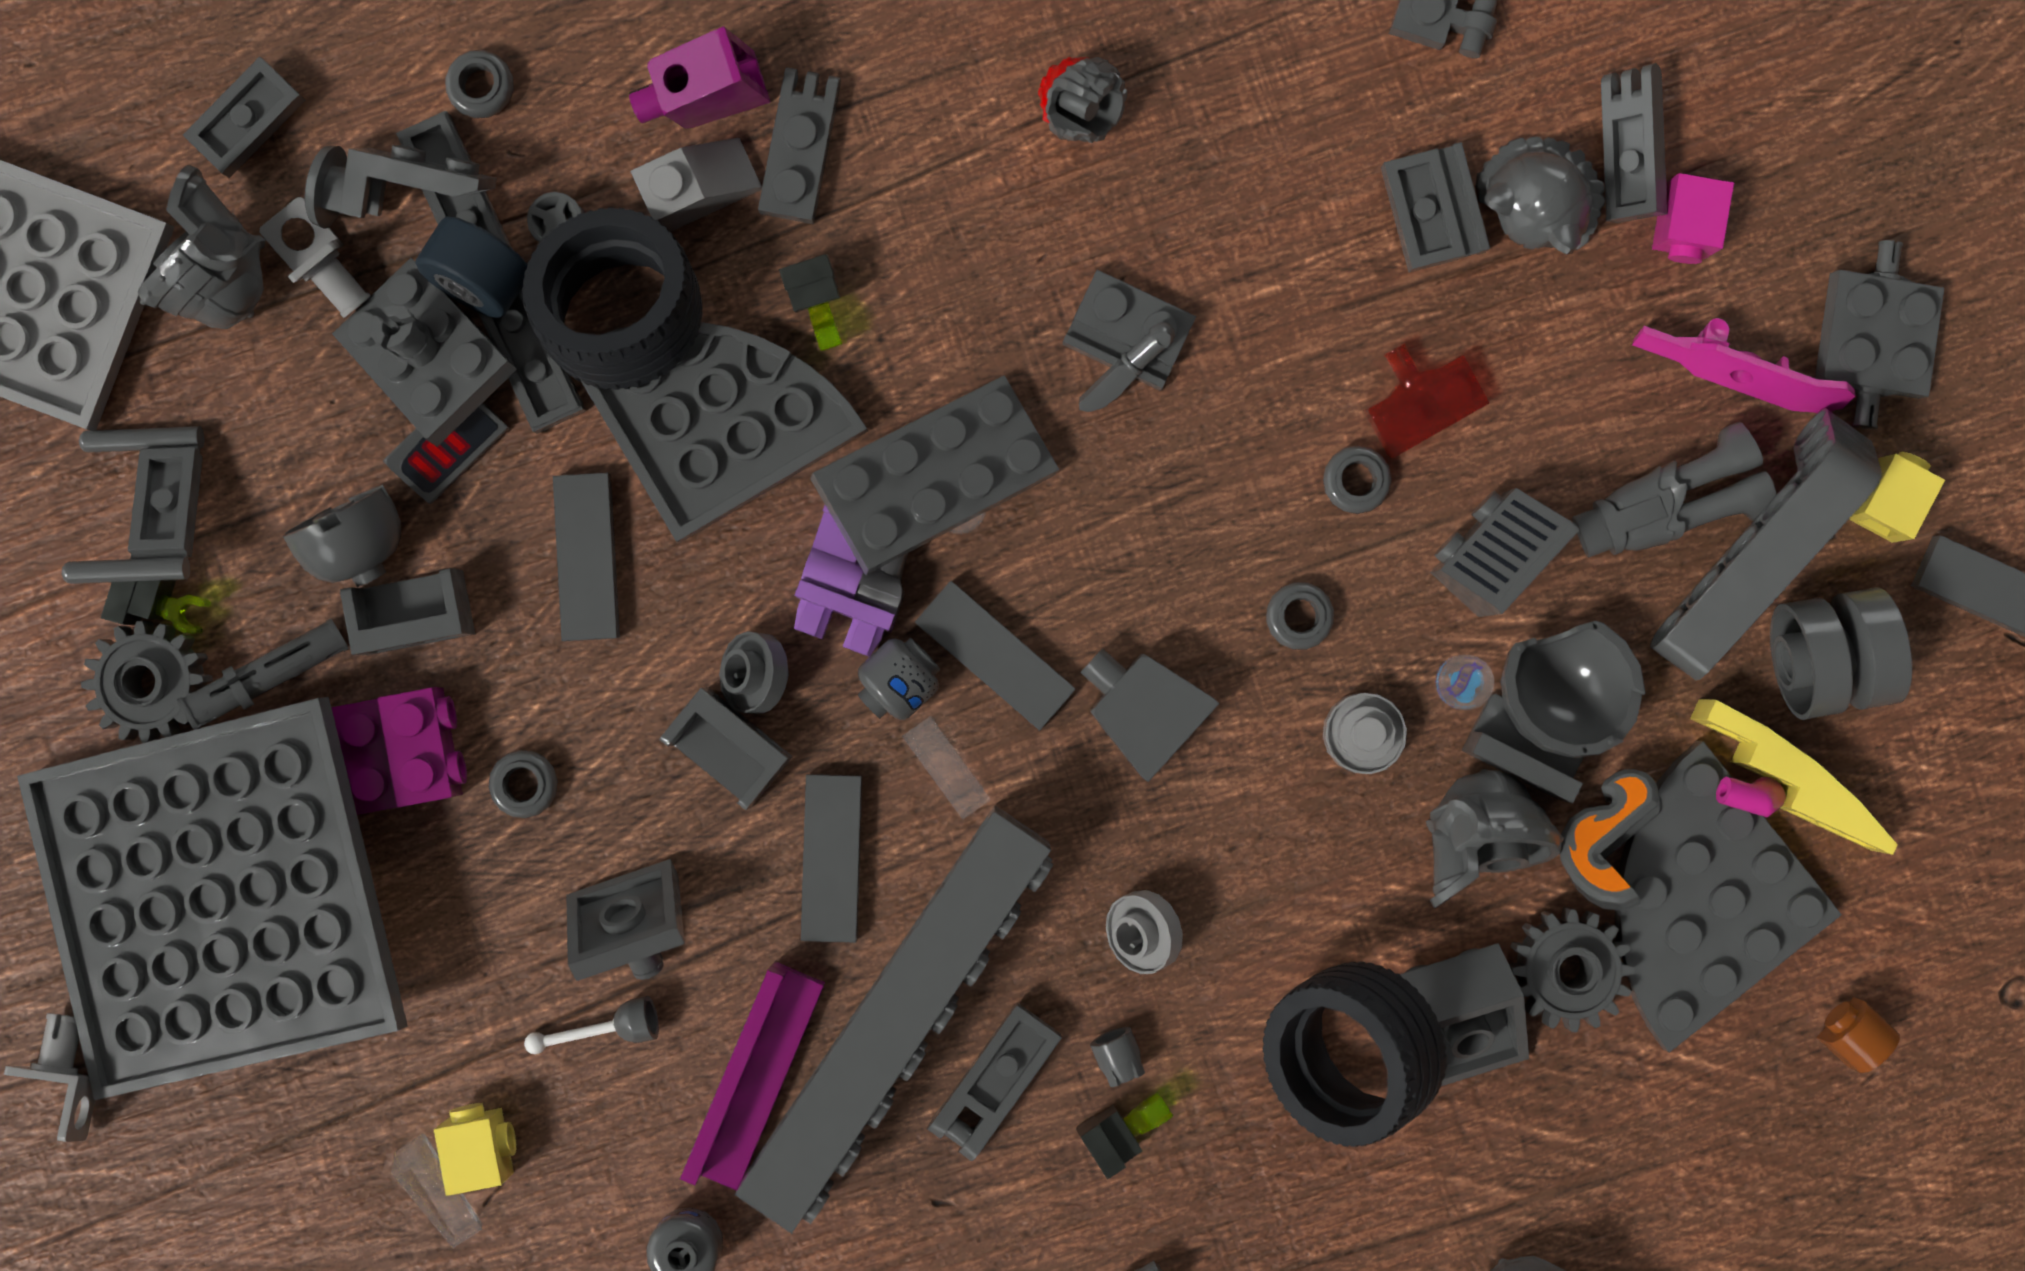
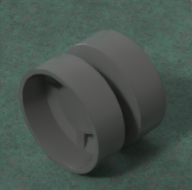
[1770,587,1912,720]

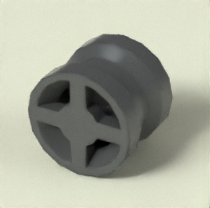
[527,192,585,243]

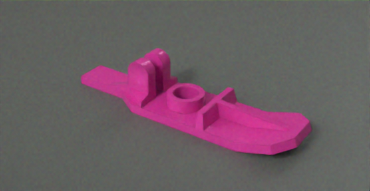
[1632,318,1855,413]

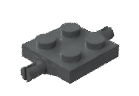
[1815,240,1944,429]

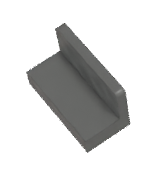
[1461,694,1584,803]

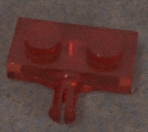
[1363,343,1489,458]

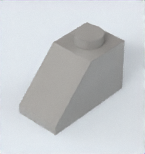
[630,138,762,232]

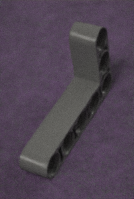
[1650,408,1882,680]

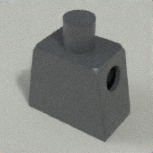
[1080,648,1220,782]

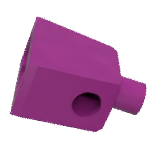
[629,26,771,129]

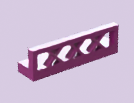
[680,961,825,1191]

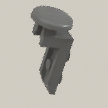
[305,145,497,229]

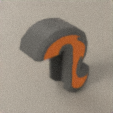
[1560,769,1660,911]

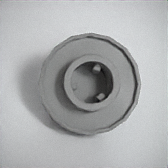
[1323,693,1407,774]
[1106,890,1183,974]

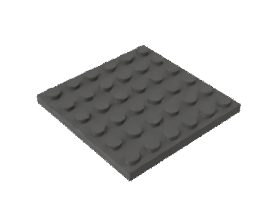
[17,697,408,1100]

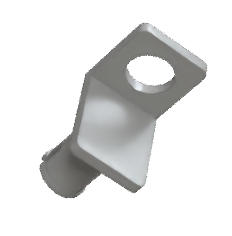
[259,197,371,318]
[4,1013,95,1142]

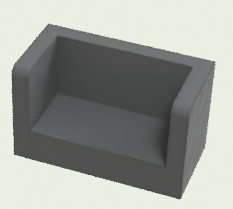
[340,568,476,655]
[659,687,793,810]

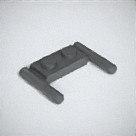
[61,426,204,584]

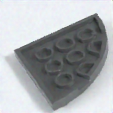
[581,322,868,543]
[1615,741,1842,1053]

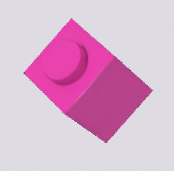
[1652,173,1734,264]

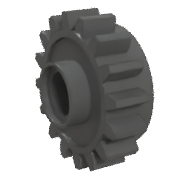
[81,621,213,743]
[1509,907,1635,1032]

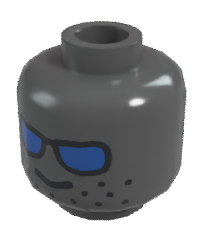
[857,638,941,720]
[646,1208,724,1271]

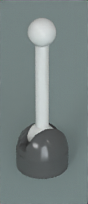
[524,996,659,1054]

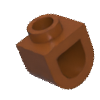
[1816,997,1900,1073]

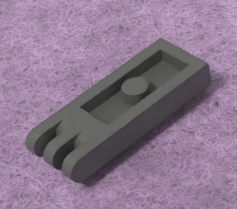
[1601,63,1667,223]
[758,67,841,224]

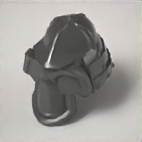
[137,165,266,329]
[1426,769,1564,909]

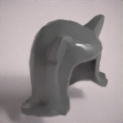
[1475,136,1606,255]

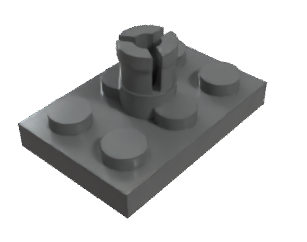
[332,257,517,447]

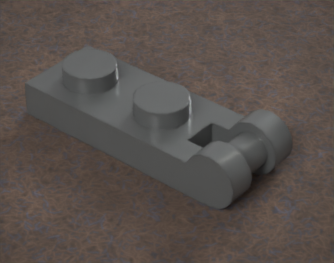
[927,1002,1062,1161]

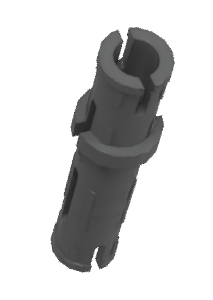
[177,618,349,730]

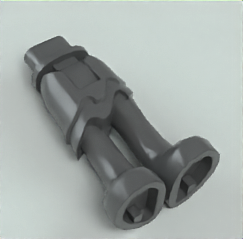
[1572,422,1777,558]

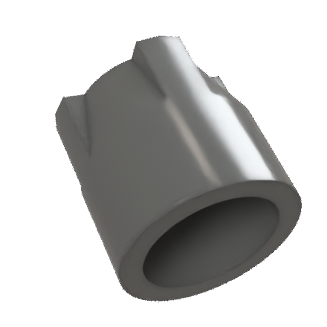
[1090,1027,1145,1087]

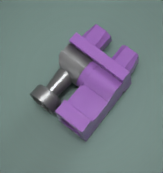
[794,505,908,657]

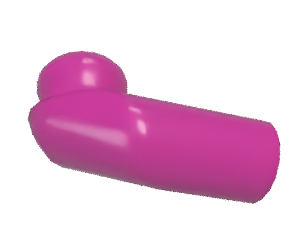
[1716,777,1786,817]

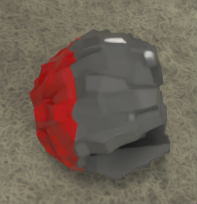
[1038,57,1127,143]

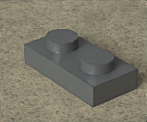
[183,56,306,178]

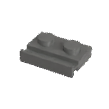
[1380,142,1490,273]
[1062,270,1196,391]

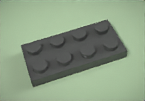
[810,376,1059,575]

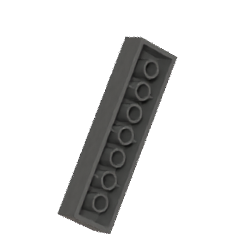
[735,805,1053,1234]

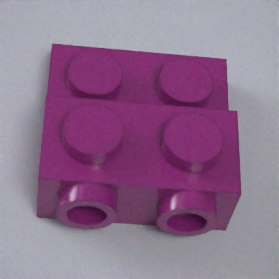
[331,687,467,815]

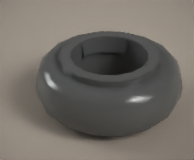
[445,50,514,118]
[1323,446,1392,514]
[1266,582,1334,650]
[488,750,558,819]

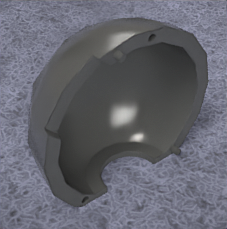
[1500,621,1645,758]

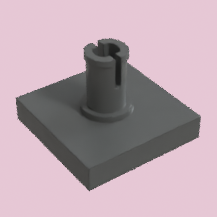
[566,859,685,981]

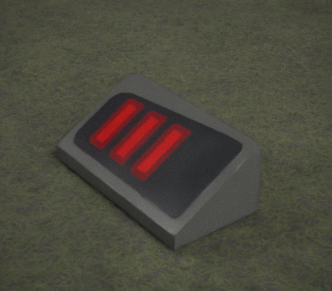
[383,402,509,504]

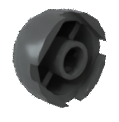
[283,485,401,587]

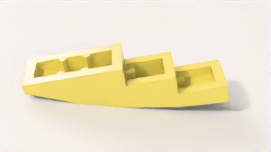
[1690,699,1897,855]

